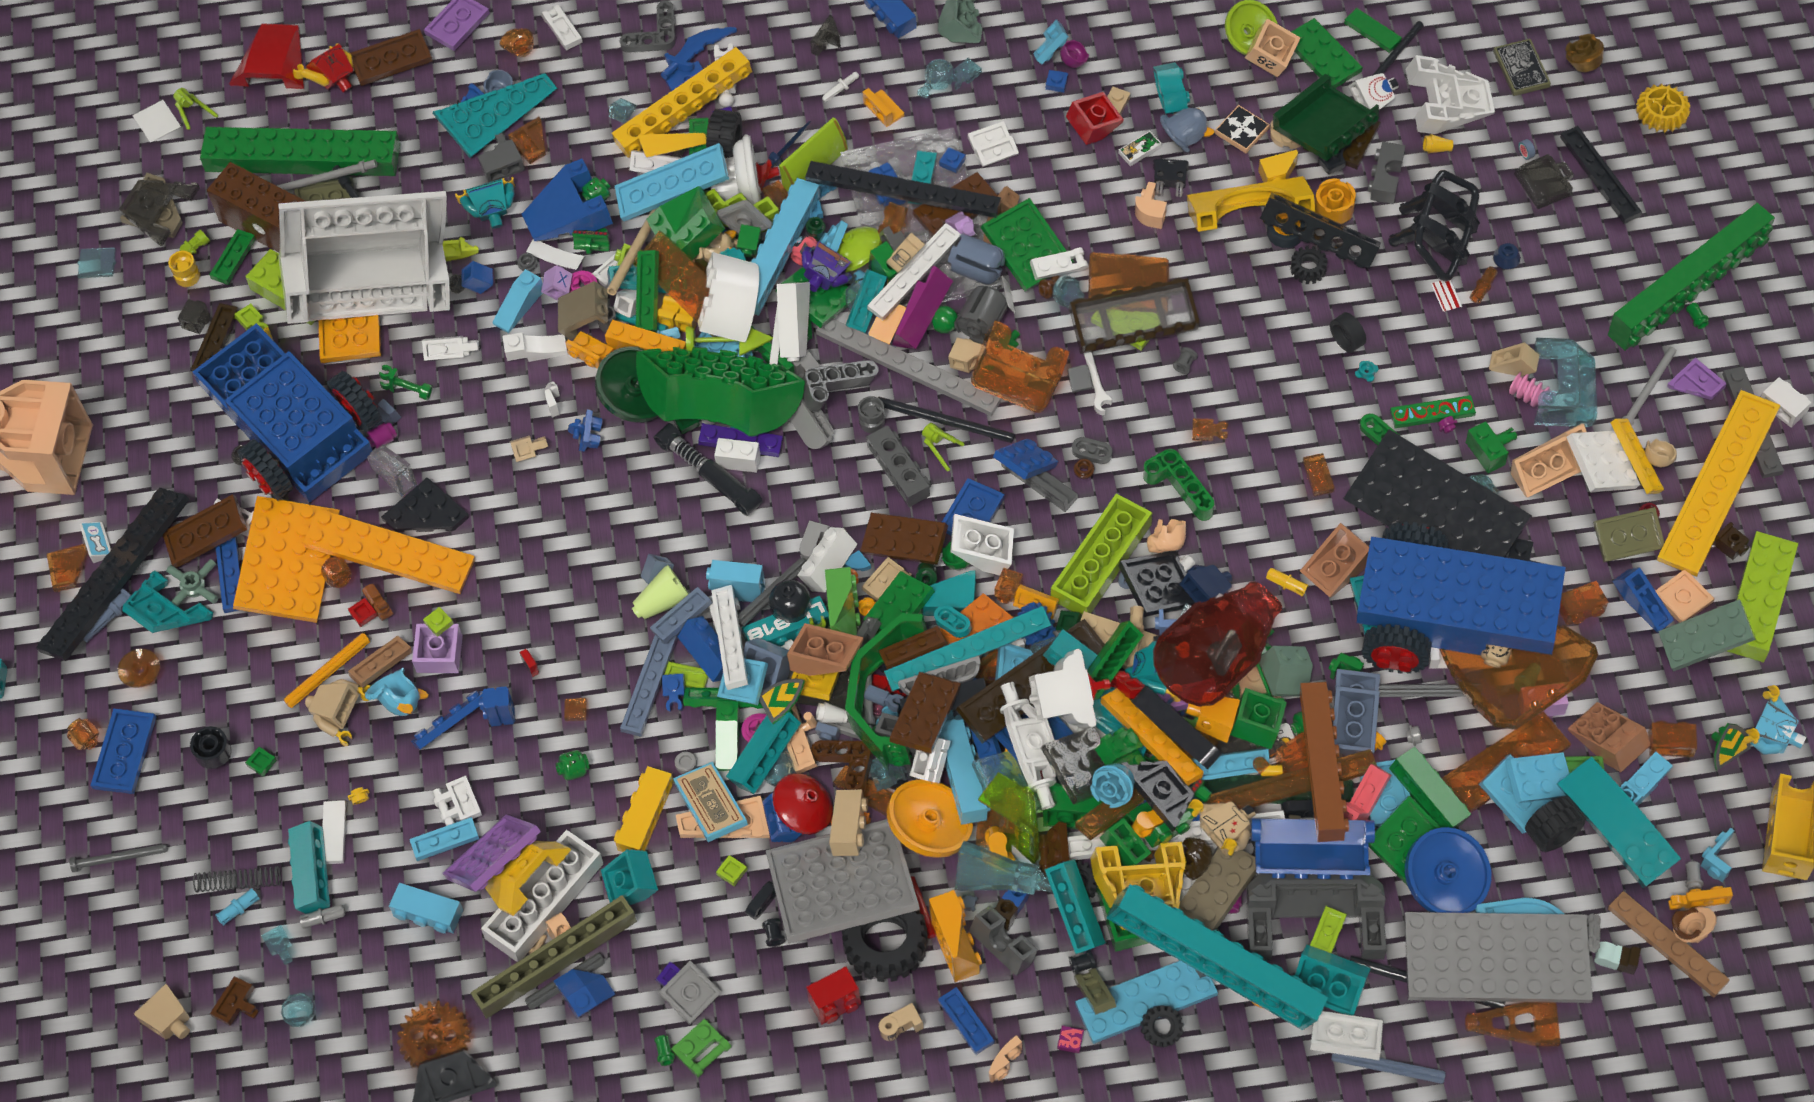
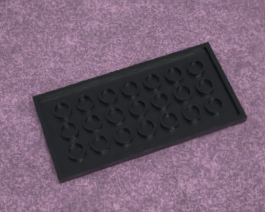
[1343,429,1532,557]

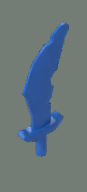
[661,27,737,79]

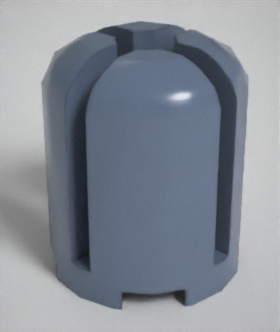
[948,233,1005,285]

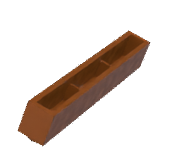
[1300,682,1349,842]

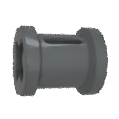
[1173,347,1198,374]

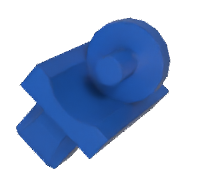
[568,410,602,452]

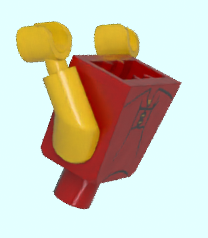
[293,43,353,93]

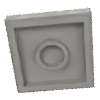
[717,199,772,236]
[658,961,721,1025]

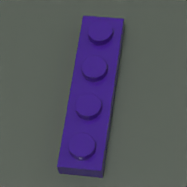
[698,423,783,457]

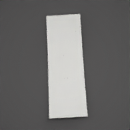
[526,240,584,270]

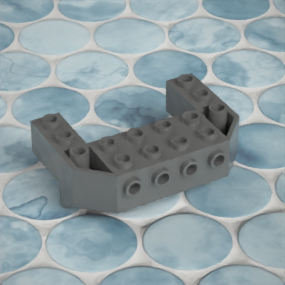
[1246,873,1386,960]

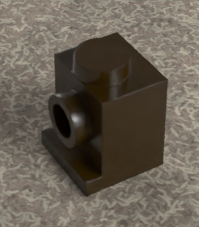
[1713,522,1750,560]

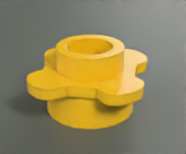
[348,787,369,805]

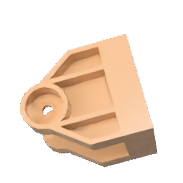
[0,380,93,495]

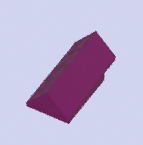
[892,266,953,349]

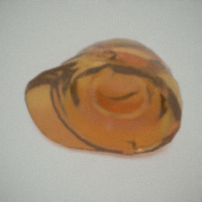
[500,29,534,57]

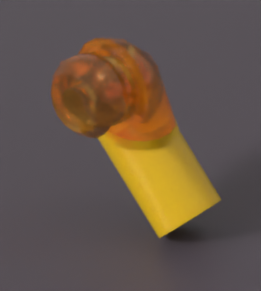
[1253,757,1283,776]

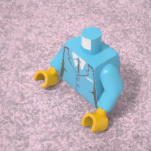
[1744,685,1806,755]

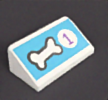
[80,522,111,564]

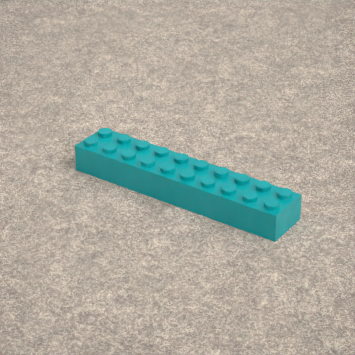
[1106,884,1328,1030]

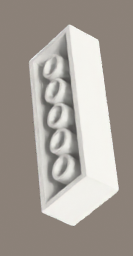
[481,830,603,962]

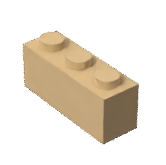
[829,790,868,856]

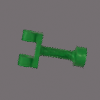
[379,365,433,400]

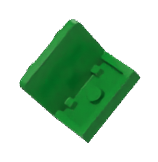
[1128,802,1194,848]

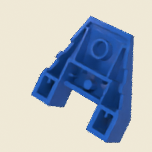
[522,158,613,241]

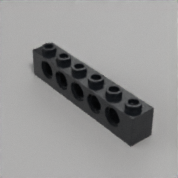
[1260,192,1381,268]

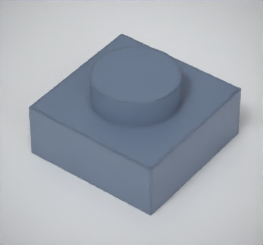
[815,722,841,740]

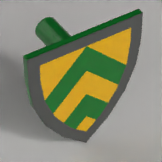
[759,679,805,724]
[1711,723,1751,770]

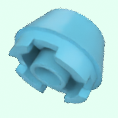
[1090,764,1134,808]

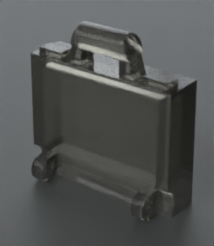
[1514,154,1574,209]

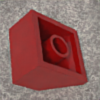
[1066,92,1124,145]

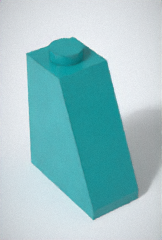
[923,570,976,616]

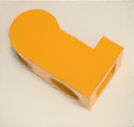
[1132,809,1164,838]
[985,826,1016,872]

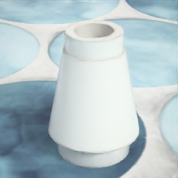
[816,702,848,723]

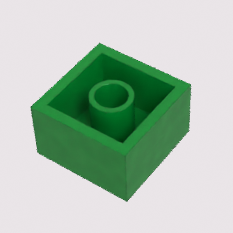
[1230,688,1287,749]

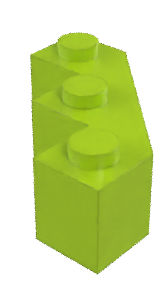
[705,189,779,232]

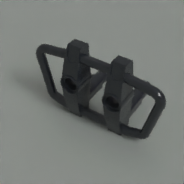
[1388,170,1480,281]

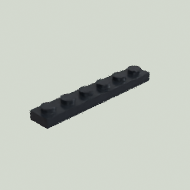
[1560,126,1642,224]

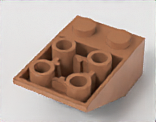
[1568,702,1651,772]

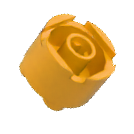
[1315,178,1356,224]

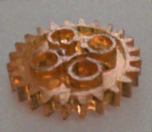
[397,1001,471,1068]

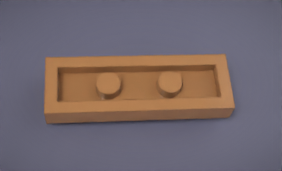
[348,635,412,688]

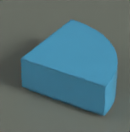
[843,550,871,571]

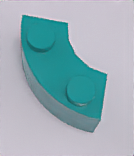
[1153,62,1190,114]

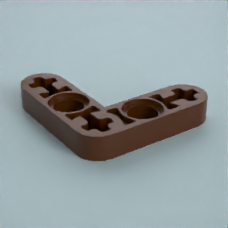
[811,740,873,793]

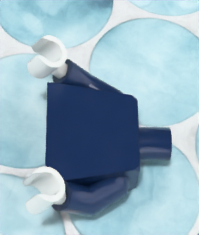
[1179,555,1232,614]

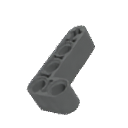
[802,360,878,412]

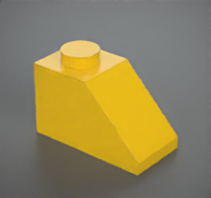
[1259,150,1298,182]

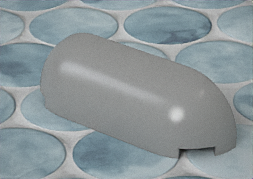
[790,397,834,449]
[898,656,980,696]

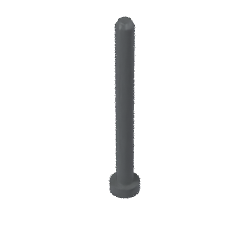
[69,844,168,873]

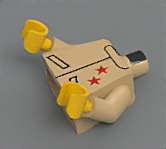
[305,679,370,746]
[1188,799,1256,856]

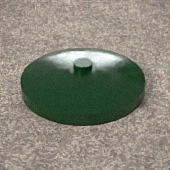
[595,346,659,422]

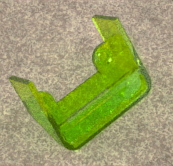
[978,772,1039,865]

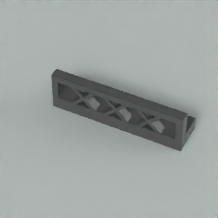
[1001,463,1078,512]

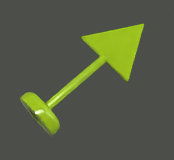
[686,326,773,356]

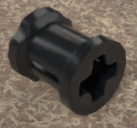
[762,918,786,947]
[1068,950,1097,975]

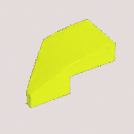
[442,237,478,261]

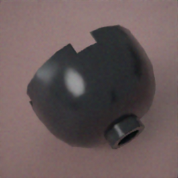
[769,579,812,623]

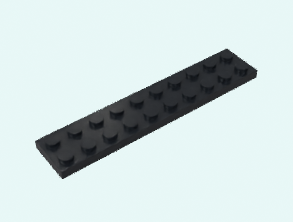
[36,488,190,661]

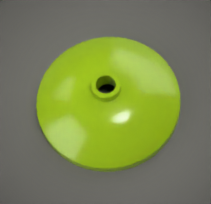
[1225,0,1277,55]
[837,226,882,272]

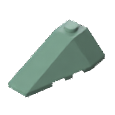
[938,0,982,43]

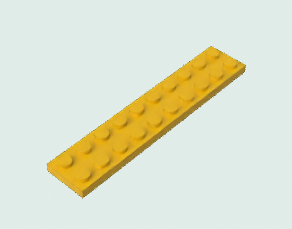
[1657,390,1780,577]

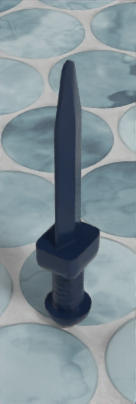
[769,121,811,168]

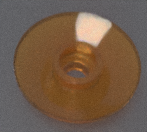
[118,649,160,688]

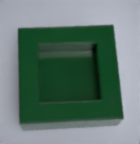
[673,419,700,435]
[1055,610,1082,633]

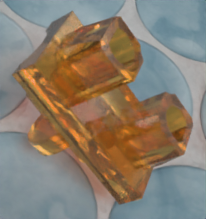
[877,202,908,234]

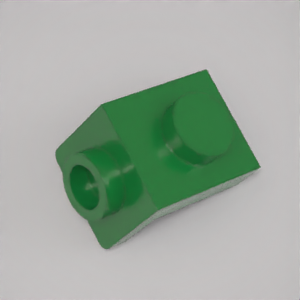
[1328,653,1364,680]

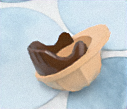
[1672,907,1717,943]

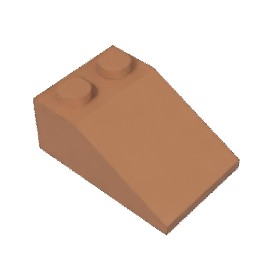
[1300,523,1369,598]
[787,623,864,676]

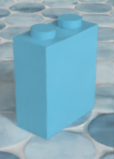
[706,560,766,602]

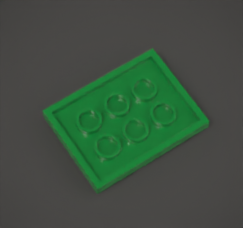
[980,198,1074,292]

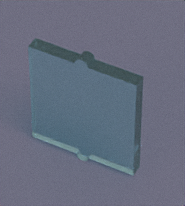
[77,248,116,278]

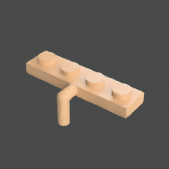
[786,704,817,773]

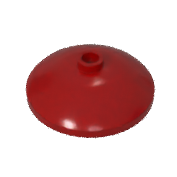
[772,773,833,834]

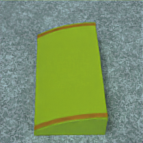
[779,117,848,192]

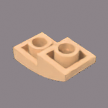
[989,1035,1022,1083]

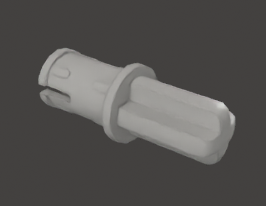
[300,905,345,929]

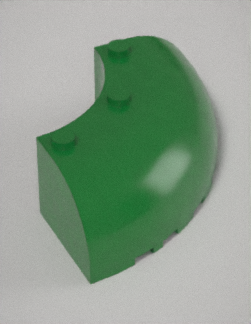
[636,347,805,436]

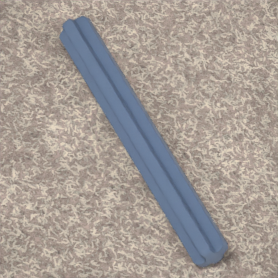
[1331,1053,1445,1084]

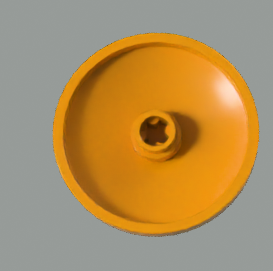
[887,779,973,857]

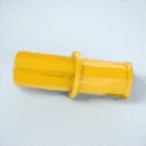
[1266,568,1308,597]

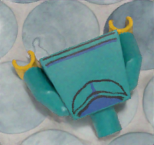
[455,177,515,229]
[1125,640,1188,702]

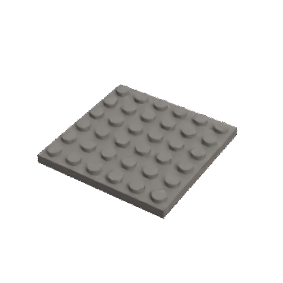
[766,819,920,944]

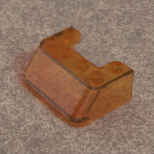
[971,320,1069,413]

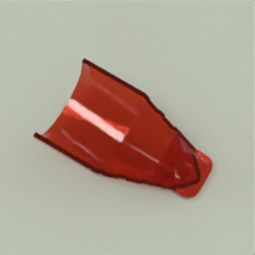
[1153,581,1282,707]

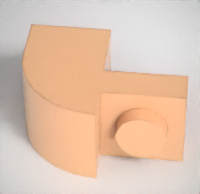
[1135,182,1167,229]

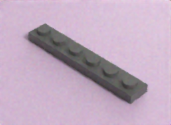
[1722,366,1784,479]

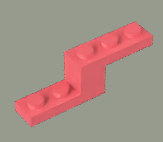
[1343,764,1392,820]

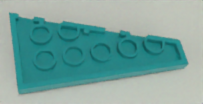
[432,73,557,158]

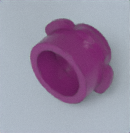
[1438,416,1458,434]

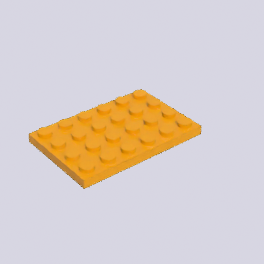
[233,496,340,623]

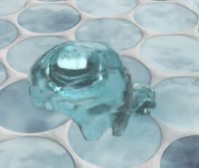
[917,59,954,98]

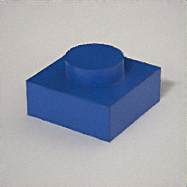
[1045,70,1068,93]
[939,147,966,173]

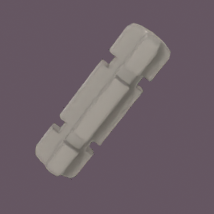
[1587,914,1601,953]

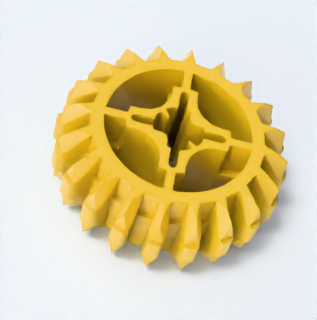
[1636,83,1690,133]

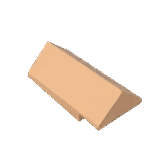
[1511,423,1586,498]

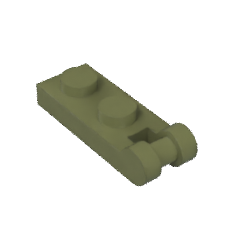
[1074,968,1117,1015]

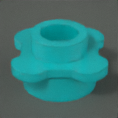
[1355,361,1378,382]

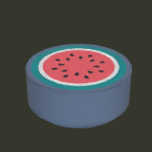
[1518,139,1535,160]

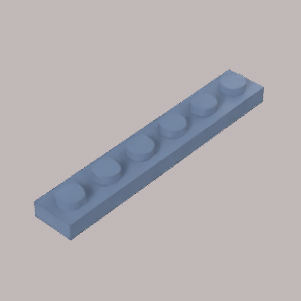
[620,632,680,737]

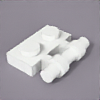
[433,776,482,826]

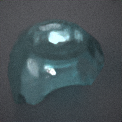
[1052,275,1085,309]
[765,750,795,786]

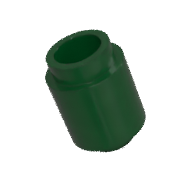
[916,563,937,586]

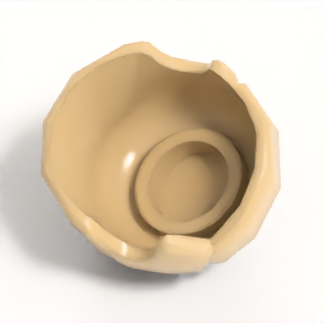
[1645,438,1677,467]

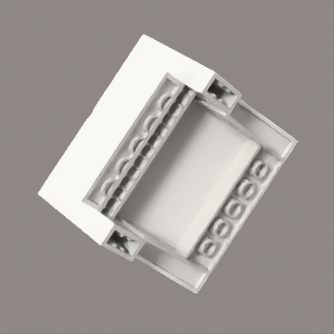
[279,191,450,324]

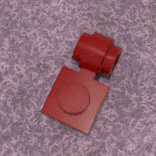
[1110,671,1145,699]

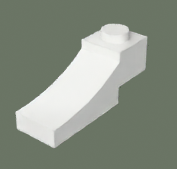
[503,332,568,362]

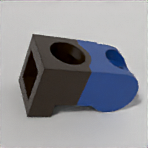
[994,884,1029,931]

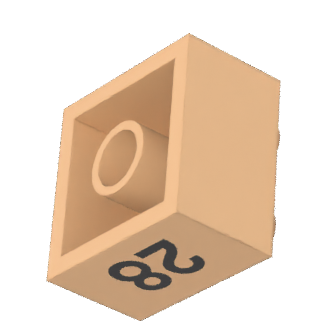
[1245,18,1300,77]

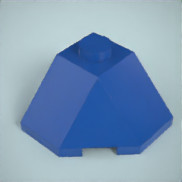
[553,969,615,1019]

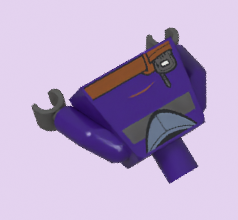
[800,241,857,292]

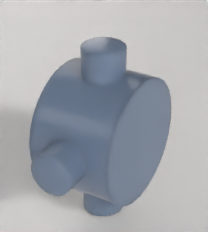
[962,895,978,912]

